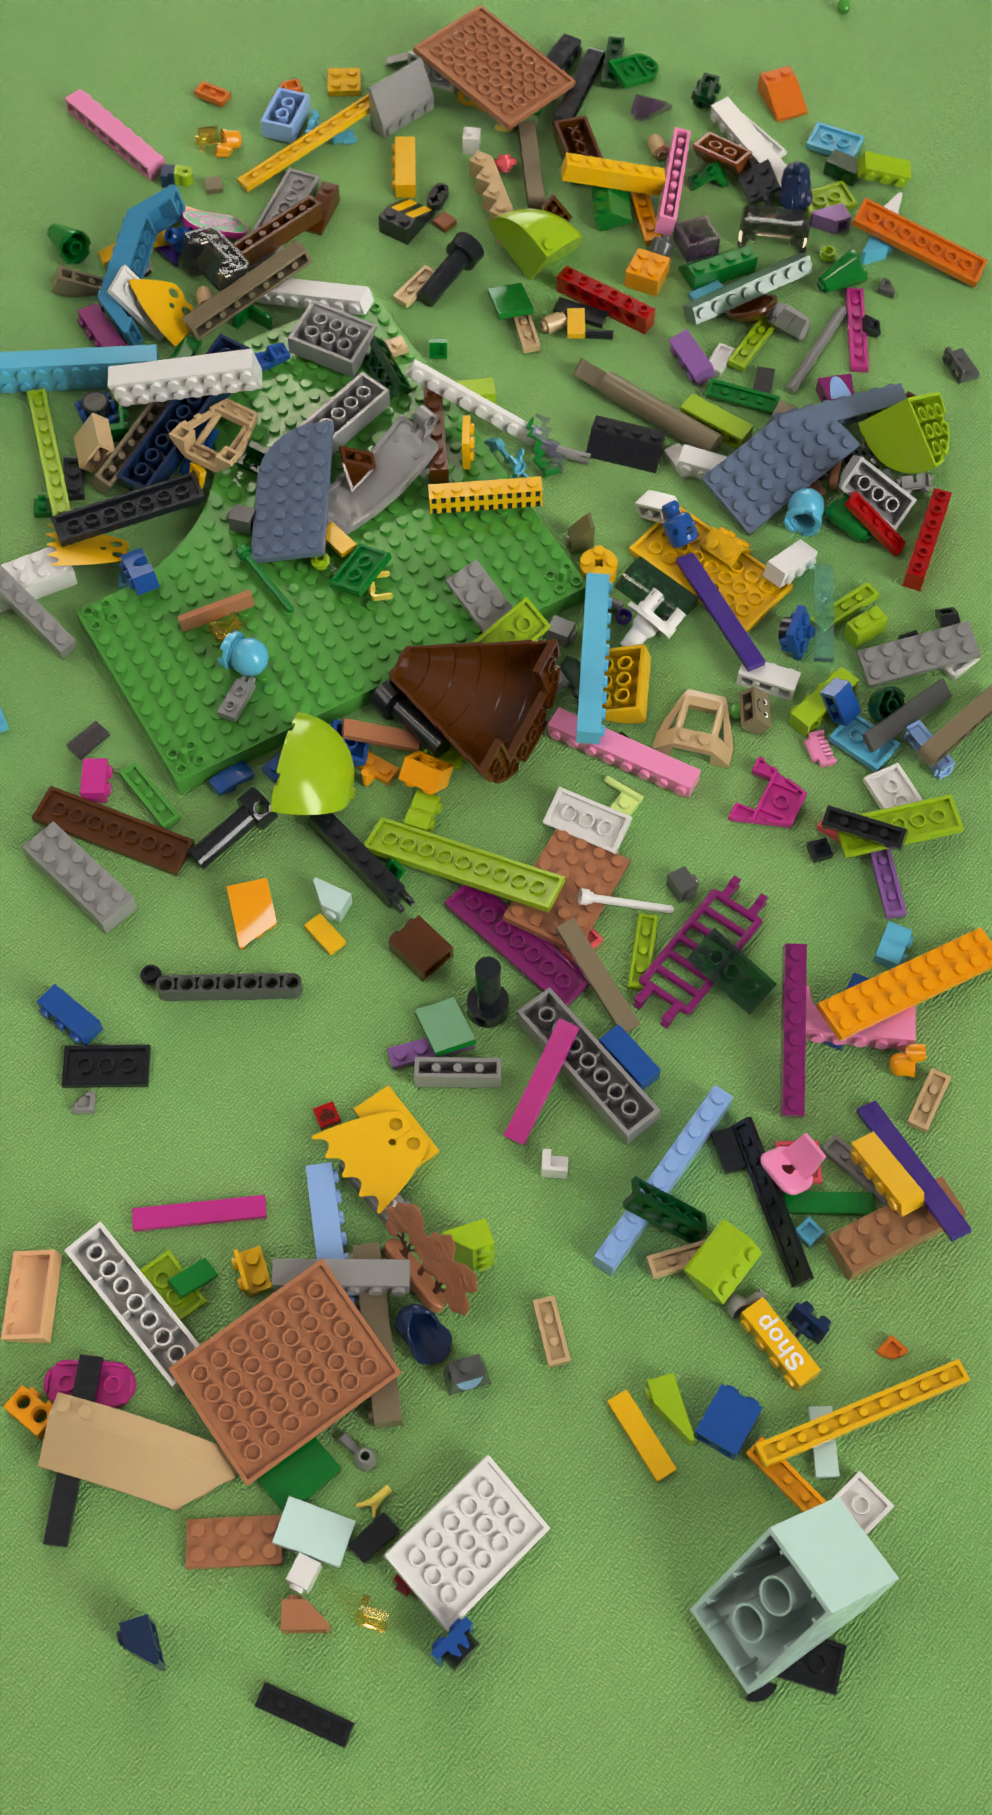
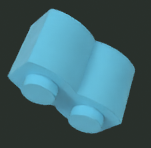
[873,921,914,969]

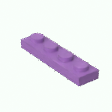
[869,848,907,919]
[387,1038,475,1070]

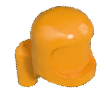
[215,129,242,158]
[889,1044,926,1078]

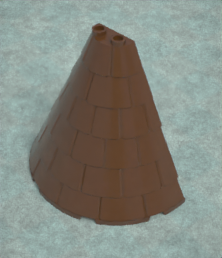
[389,639,561,784]

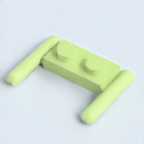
[604,776,644,816]

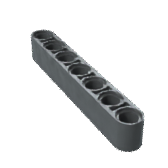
[156,973,303,1001]

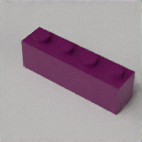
[77,303,127,347]

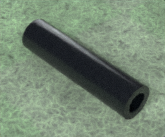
[585,329,613,339]

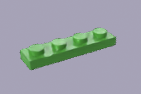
[119,762,181,829]

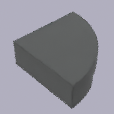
[877,278,895,299]

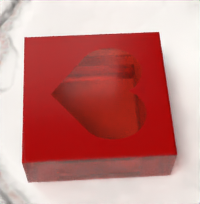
[313,1101,341,1130]

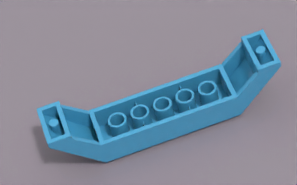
[98,185,186,346]

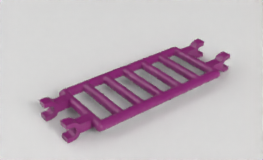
[633,875,768,1029]

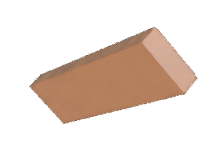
[177,590,255,633]
[342,718,419,752]

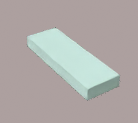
[808,1406,840,1479]

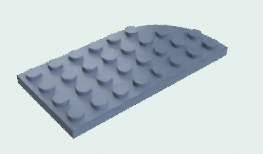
[701,411,860,536]
[251,420,334,563]

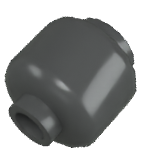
[649,234,674,257]

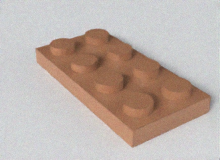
[186,1515,283,1570]

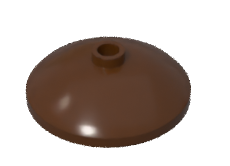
[725,294,778,323]

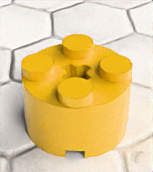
[579,545,618,585]

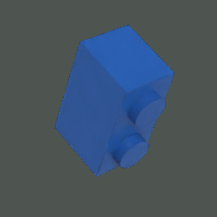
[820,678,861,726]

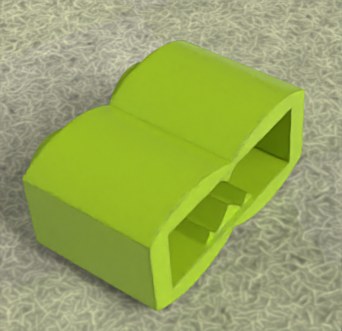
[404,789,443,832]

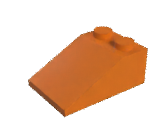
[757,66,808,122]

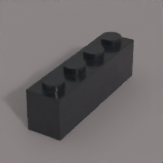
[546,33,582,73]
[821,805,908,852]

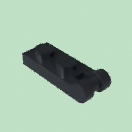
[64,455,85,501]

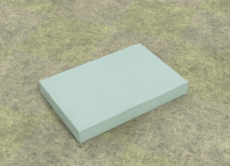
[272,1496,356,1568]

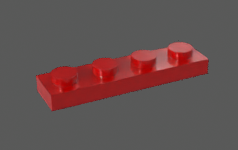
[845,491,906,557]

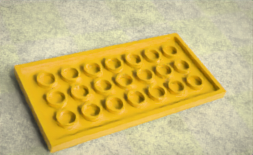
[629,505,793,633]

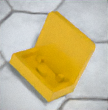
[701,526,753,567]

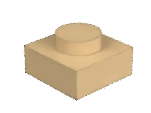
[385,335,409,358]

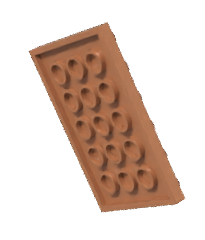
[503,829,631,952]

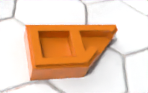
[273,78,303,96]

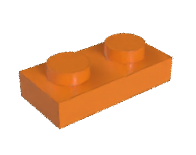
[194,81,231,107]

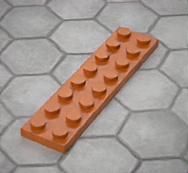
[851,198,988,287]

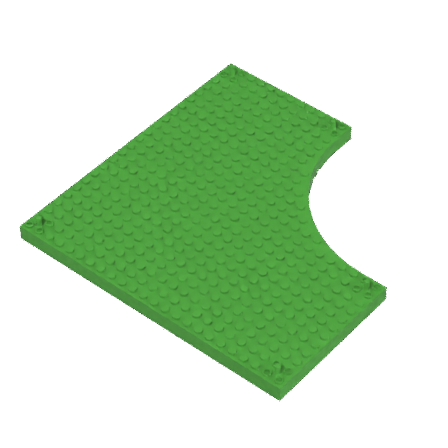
[75,289,586,794]

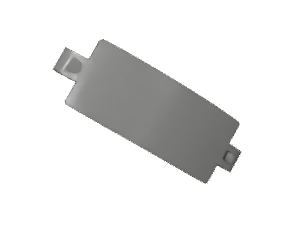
[327,405,439,534]

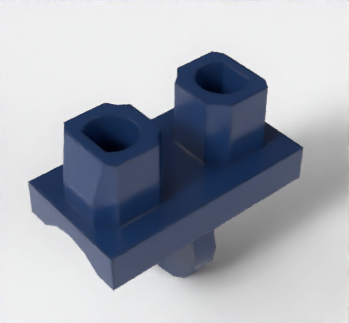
[787,1301,831,1345]

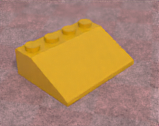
[602,644,651,724]

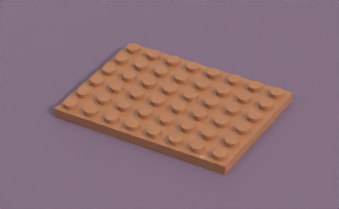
[413,5,576,131]
[168,1258,402,1486]

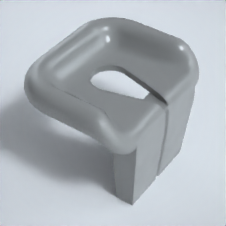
[767,303,810,341]

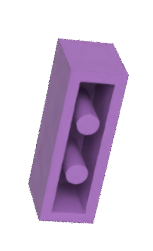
[669,329,716,386]

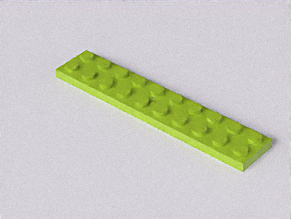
[364,817,565,913]

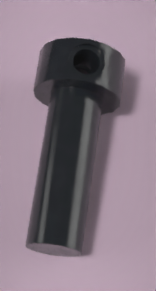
[417,232,484,307]
[370,679,451,758]
[187,787,278,870]
[467,956,509,1028]

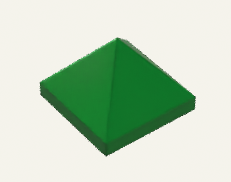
[386,857,406,881]

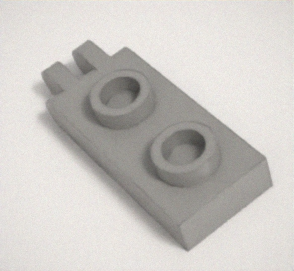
[217,676,256,722]

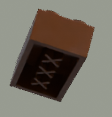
[554,115,603,183]

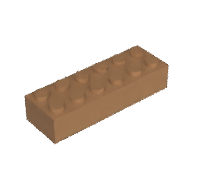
[825,1176,967,1281]

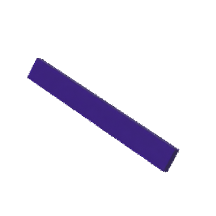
[676,552,766,672]
[857,1100,971,1242]

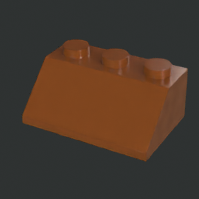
[693,132,752,175]

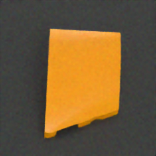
[226,878,277,950]

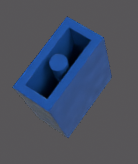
[694,1384,763,1461]

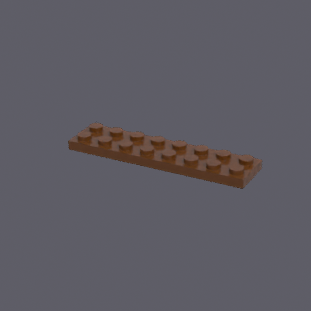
[31,786,195,876]

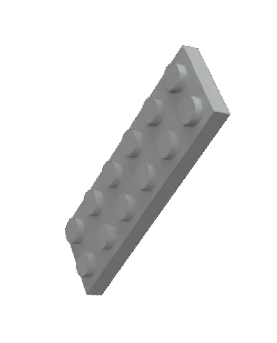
[857,621,981,688]

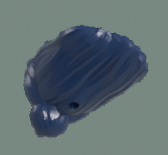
[779,161,813,213]
[396,1303,452,1365]

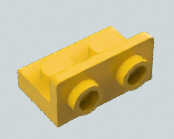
[231,1246,273,1298]

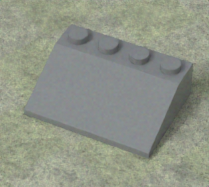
[369,58,434,139]
[288,300,377,377]

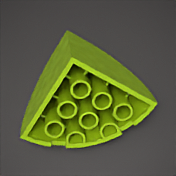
[487,208,584,281]
[859,391,950,473]
[270,712,356,815]

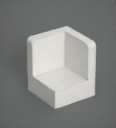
[541,1149,568,1179]

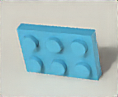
[806,122,865,157]
[828,715,901,772]

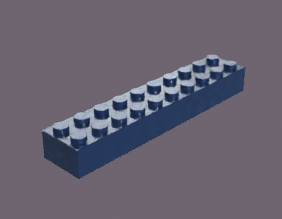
[117,333,250,491]

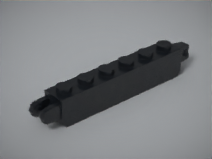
[308,813,415,914]

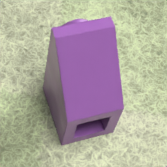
[810,203,852,234]

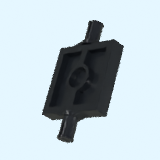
[738,157,781,209]

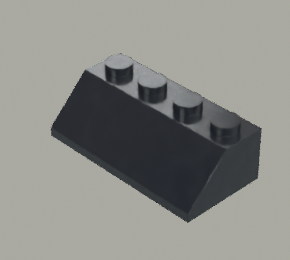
[586,415,666,473]

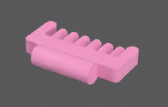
[804,730,837,768]

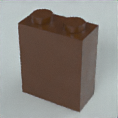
[388,915,453,982]

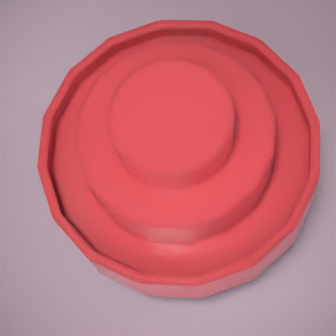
[494,154,517,173]

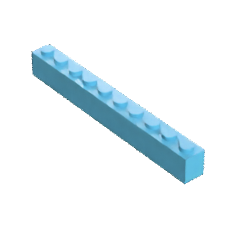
[576,573,613,744]

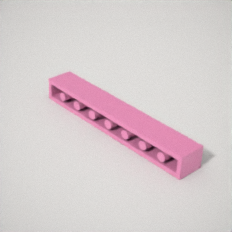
[65,89,165,181]
[654,127,691,236]
[547,707,701,798]

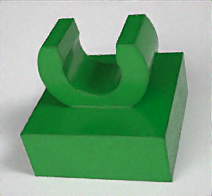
[429,338,447,359]
[34,495,53,518]

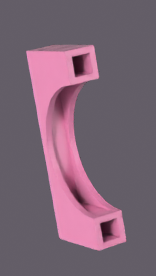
[806,986,916,1052]

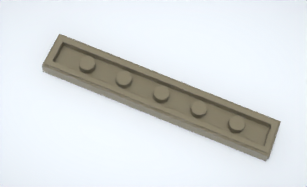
[555,918,640,1032]

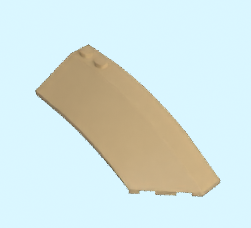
[38,1392,237,1511]

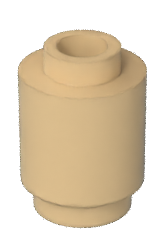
[647,134,669,160]
[196,286,214,307]
[540,312,567,334]

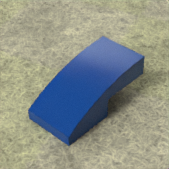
[254,342,291,371]
[208,761,255,796]

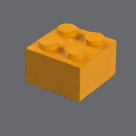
[624,248,671,297]
[398,751,454,795]

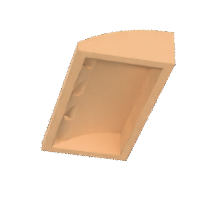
[1,1250,62,1343]

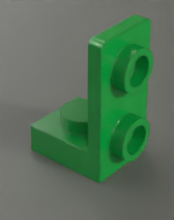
[688,161,729,191]
[231,305,273,330]
[109,404,129,442]

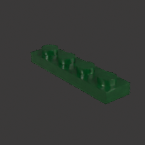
[600,36,625,88]

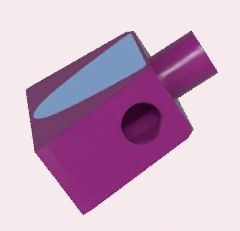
[816,373,854,402]

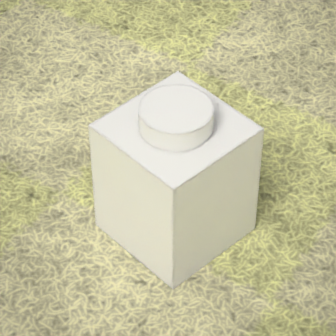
[462,127,481,155]
[286,1552,322,1595]

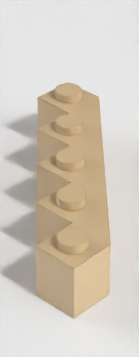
[469,150,514,247]

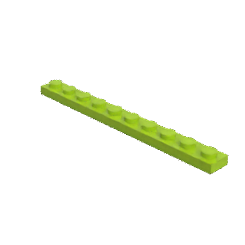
[27,388,71,516]

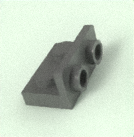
[942,347,979,384]

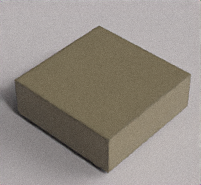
[204,176,223,194]

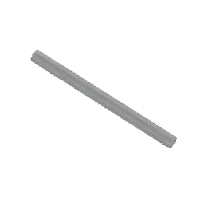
[786,306,847,393]

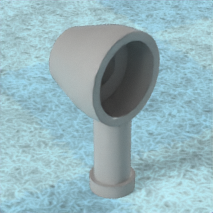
[725,1289,767,1319]
[339,1432,377,1472]

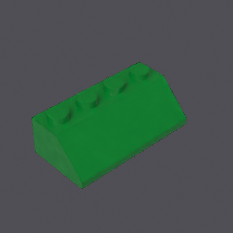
[591,185,633,232]
[678,245,758,291]

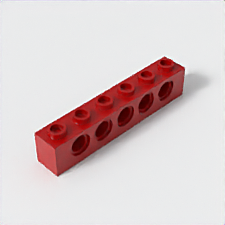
[556,265,655,335]
[902,488,952,591]

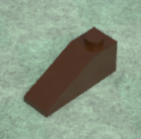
[306,181,340,236]
[541,194,572,222]

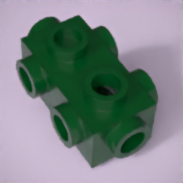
[691,72,721,109]

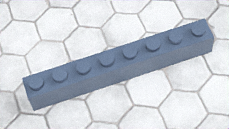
[767,383,907,426]

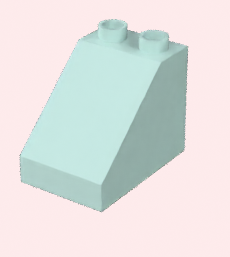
[690,1497,899,1694]

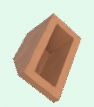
[280,1595,331,1633]

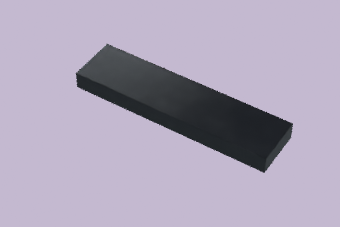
[254,1682,354,1748]

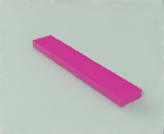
[845,288,869,372]
[504,1018,579,1145]
[132,1195,267,1232]

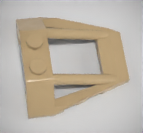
[169,398,258,473]
[652,689,733,768]

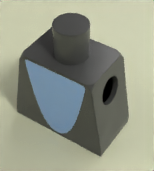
[443,1354,491,1396]

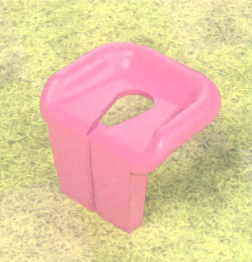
[760,1133,827,1195]

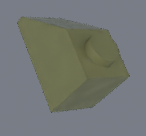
[565,513,595,555]

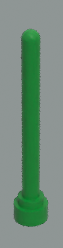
[235,544,294,613]

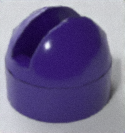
[616,608,632,626]

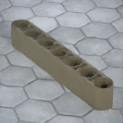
[518,121,545,209]
[916,684,992,768]

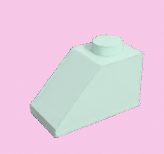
[313,877,352,923]

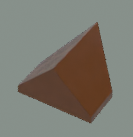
[339,446,376,492]

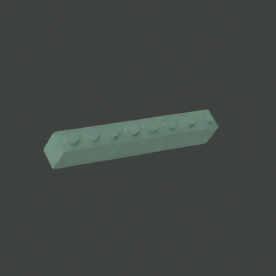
[682,253,813,325]

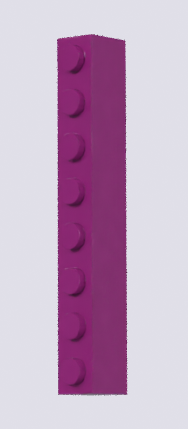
[780,943,807,1118]

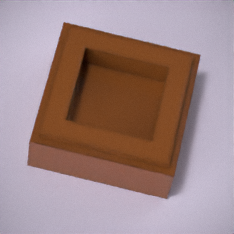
[432,211,457,233]

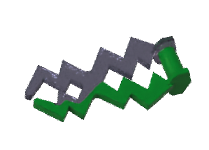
[526,414,565,478]

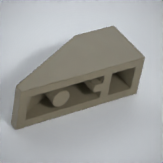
[52,265,103,297]

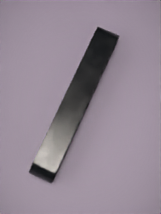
[553,47,605,127]

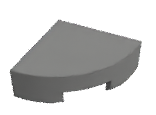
[72,1091,96,1114]

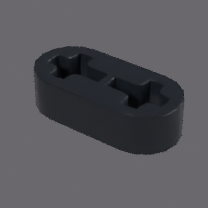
[427,183,449,212]

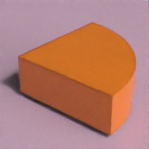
[876,1335,909,1359]

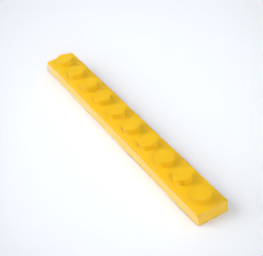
[237,93,370,192]
[754,1359,970,1468]

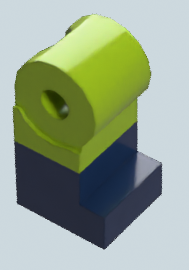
[160,164,193,188]

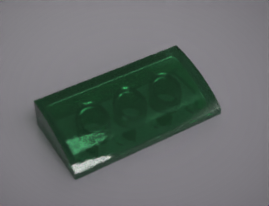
[615,556,698,621]
[687,928,777,1015]

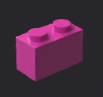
[80,758,113,803]

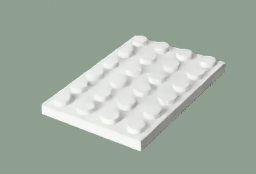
[383,1455,550,1631]

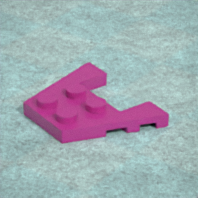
[728,756,807,828]

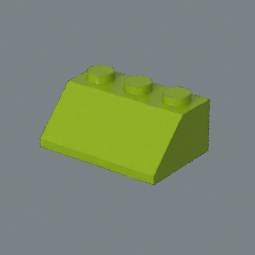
[442,1218,495,1271]
[683,1219,762,1305]

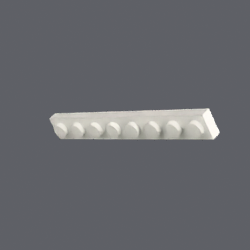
[405,359,541,446]

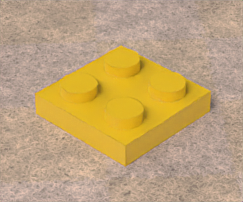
[328,68,361,97]
[462,415,475,469]

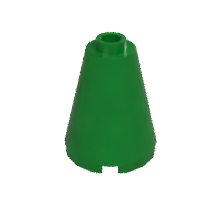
[47,223,91,264]
[817,249,868,293]
[823,493,872,544]

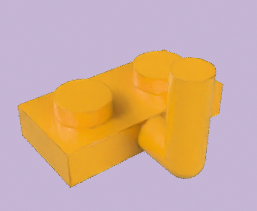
[355,751,399,786]

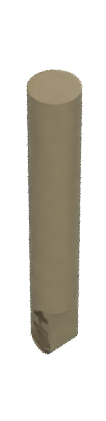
[573,358,723,453]

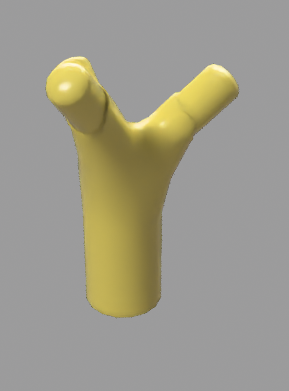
[356,1485,392,1518]

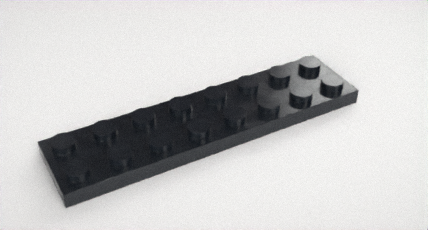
[50,472,206,547]

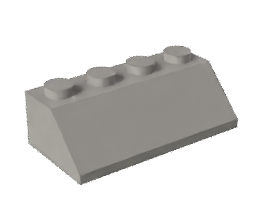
[839,455,917,531]

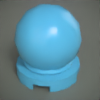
[784,488,825,537]
[218,630,269,677]

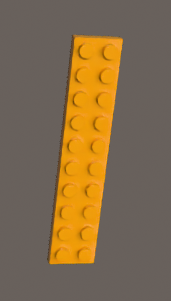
[816,927,992,1042]

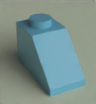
[860,235,894,265]

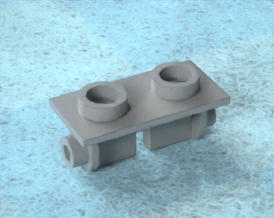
[895,472,936,494]

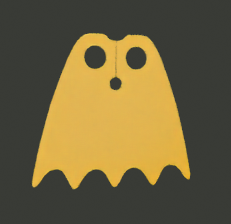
[46,524,129,566]
[311,1111,428,1214]

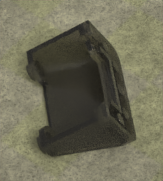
[737,204,810,254]
[182,226,249,292]

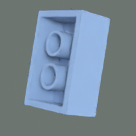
[260,87,311,143]

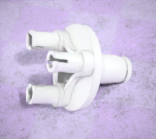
[620,588,686,647]

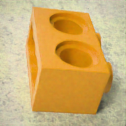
[3,1385,53,1441]

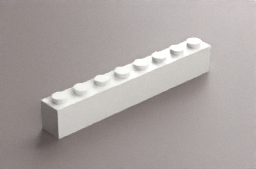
[710,97,787,197]
[254,278,374,315]

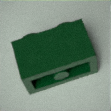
[823,149,859,187]

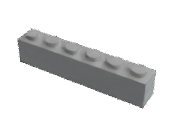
[0,565,77,659]
[272,1258,411,1296]

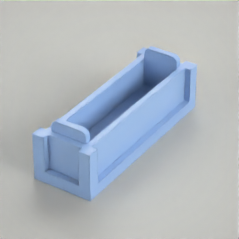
[903,720,955,780]

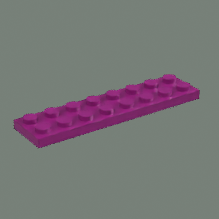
[444,885,590,1007]

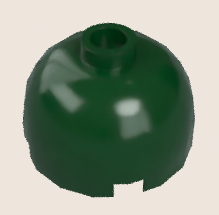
[868,686,905,723]

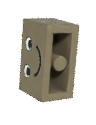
[739,686,772,736]

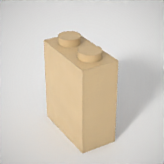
[74,413,114,474]

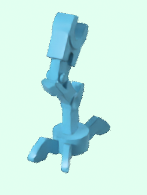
[305,109,357,145]
[484,438,528,478]

